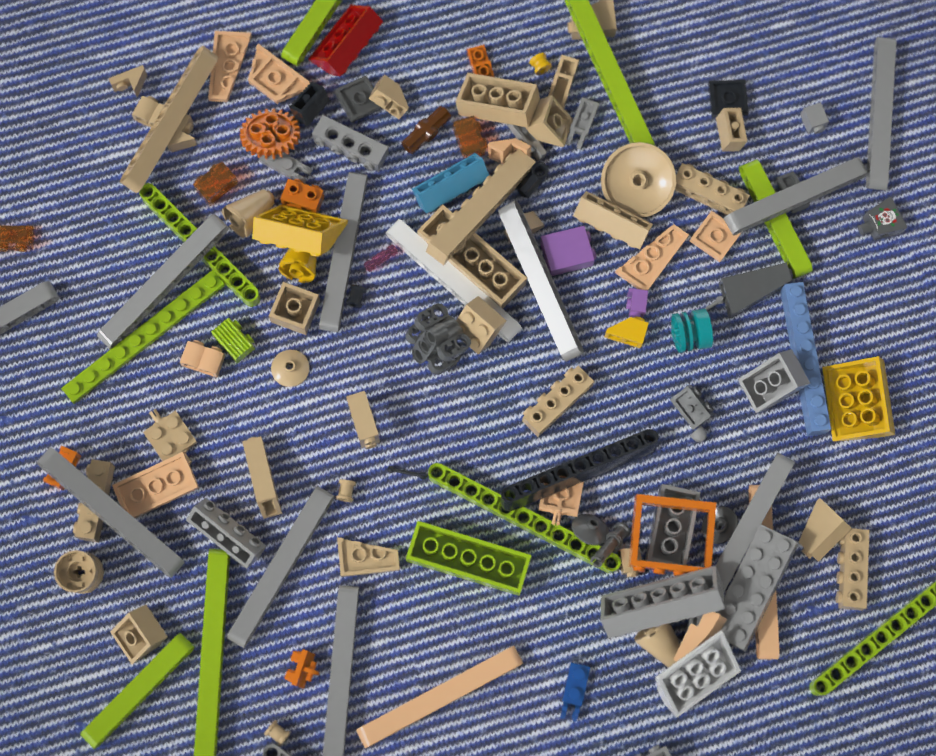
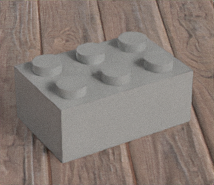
[738,349,810,413]

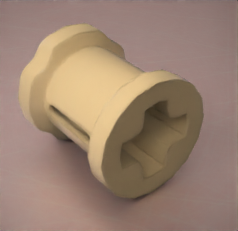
[336,479,356,502]
[264,720,291,747]

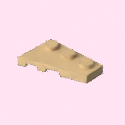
[337,537,400,577]

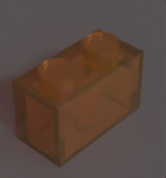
[453,116,488,159]
[193,161,238,206]

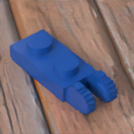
[560,662,590,722]

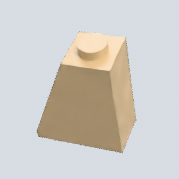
[567,0,617,40]
[798,498,852,562]

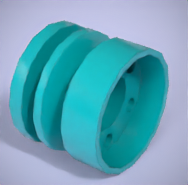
[671,308,713,353]

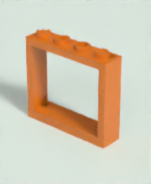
[629,494,716,576]

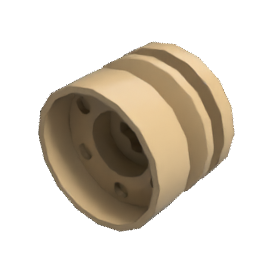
[54,550,104,594]

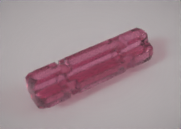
[364,244,398,272]

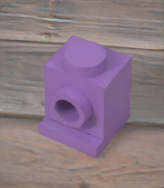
[626,288,648,318]

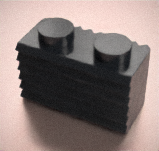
[289,82,330,127]

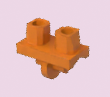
[285,649,320,689]

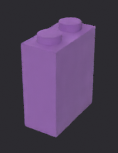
[540,226,596,276]

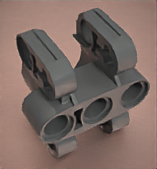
[405,303,471,375]

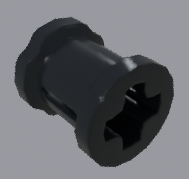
[345,284,367,308]

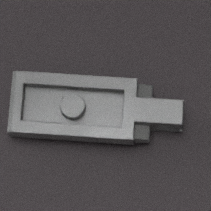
[507,124,547,161]

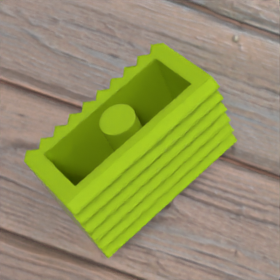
[211,318,255,364]

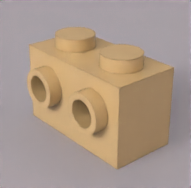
[716,108,747,152]

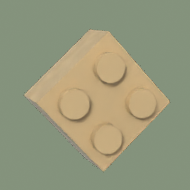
[269,282,320,335]
[456,296,507,354]

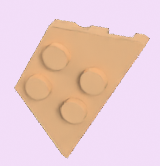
[248,44,310,104]

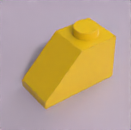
[604,317,649,348]

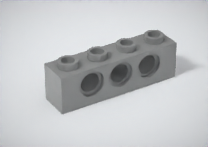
[312,115,389,172]

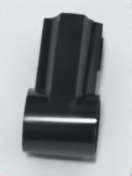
[516,162,548,199]

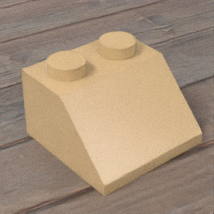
[526,95,573,147]
[110,605,168,664]

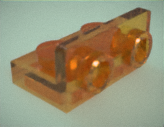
[0,225,35,252]

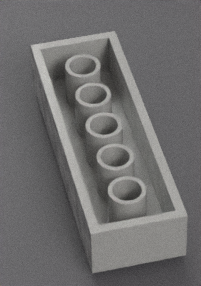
[717,524,798,652]
[600,566,725,639]

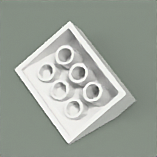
[655,630,741,717]

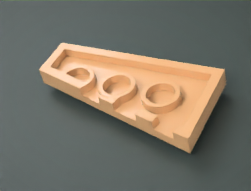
[208,31,252,102]
[615,224,689,290]

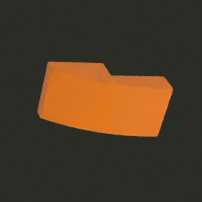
[466,45,494,77]

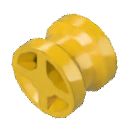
[529,53,552,75]

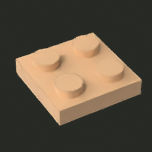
[690,211,741,262]

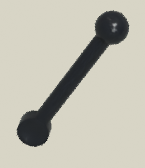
[387,466,427,479]

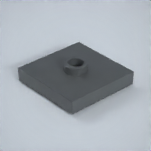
[334,75,383,123]

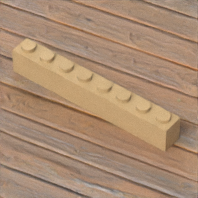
[426,149,536,266]

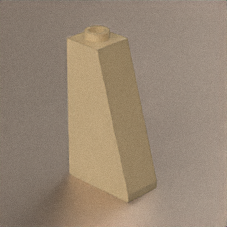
[242,436,282,519]

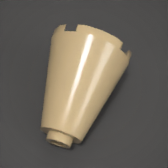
[222,189,275,238]
[634,623,681,668]

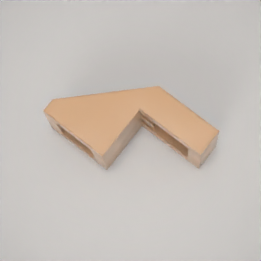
[488,138,531,164]

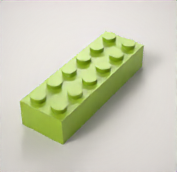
[406,521,531,596]

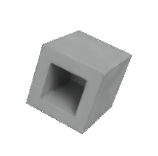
[800,102,829,134]

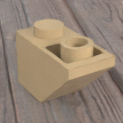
[369,75,409,119]

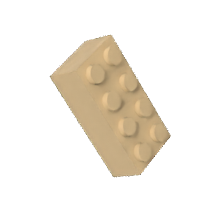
[455,73,540,128]

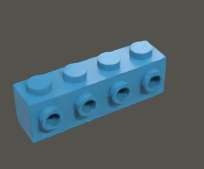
[412,153,489,213]

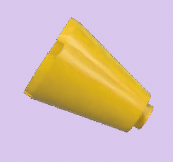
[278,248,317,283]

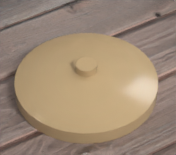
[601,142,676,218]

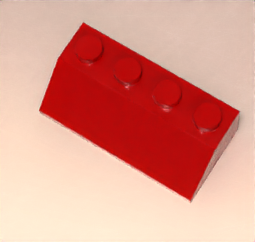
[308,5,383,77]

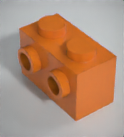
[280,179,325,213]

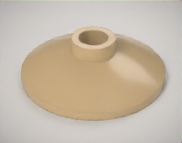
[271,350,309,387]

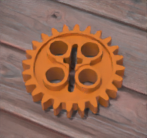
[240,108,300,159]

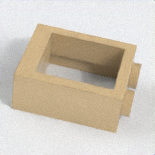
[346,391,380,449]

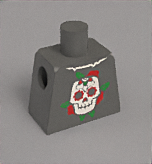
[858,197,908,240]

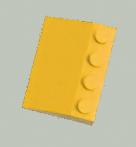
[252,205,348,257]
[822,356,895,442]

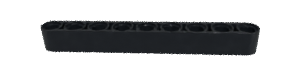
[501,429,659,511]

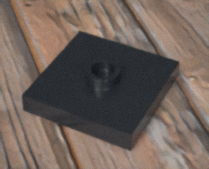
[708,79,749,117]

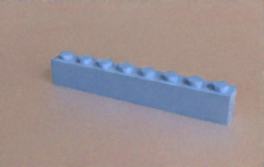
[780,282,831,436]

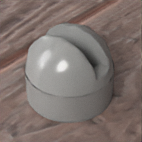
[690,426,707,442]

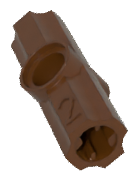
[401,106,452,155]

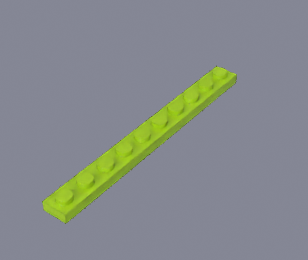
[61,270,225,404]

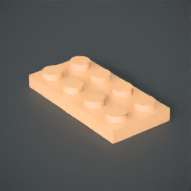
[112,452,199,518]

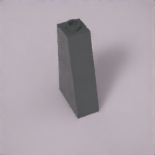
[719,262,793,319]

